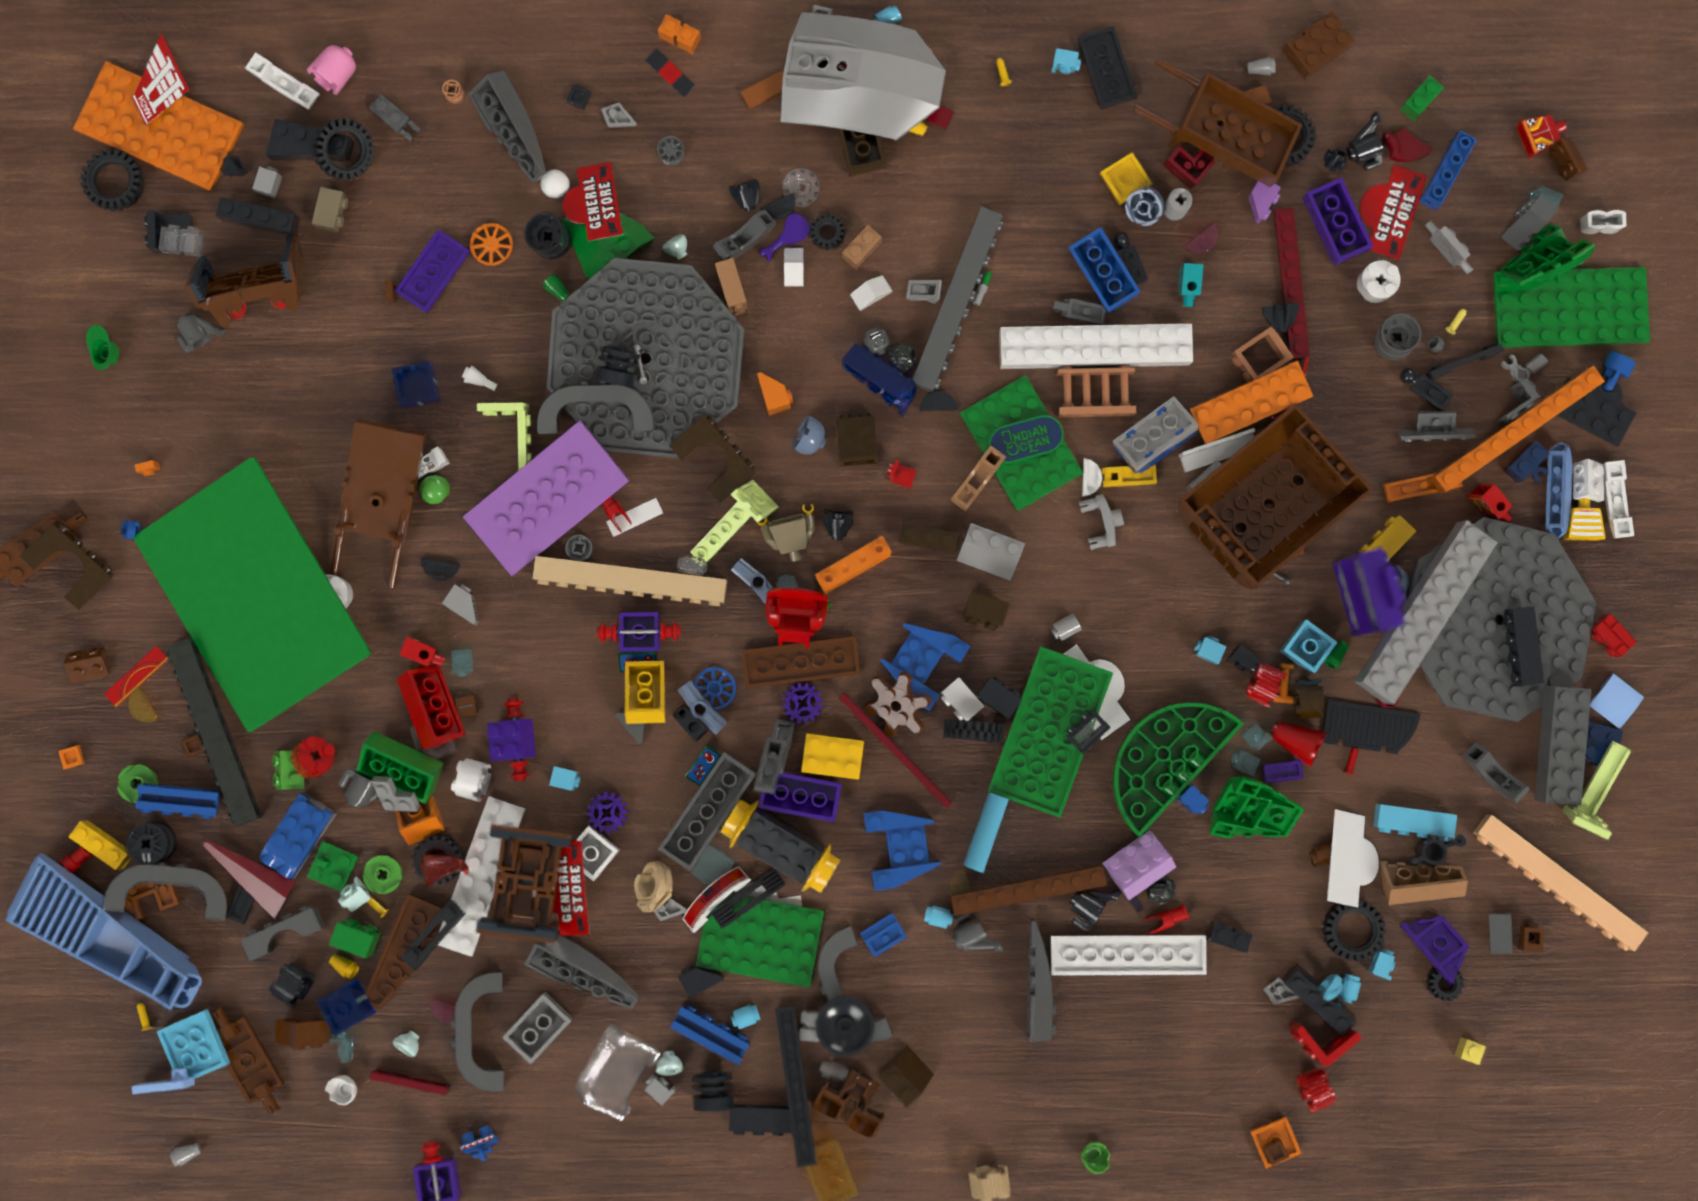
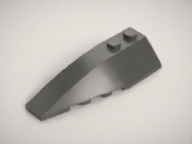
[468,71,546,183]
[1027,920,1056,1042]
[524,934,640,1009]

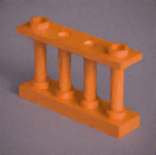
[815,536,892,594]

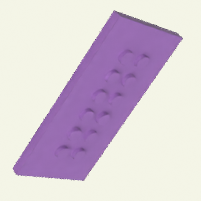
[463,420,630,576]

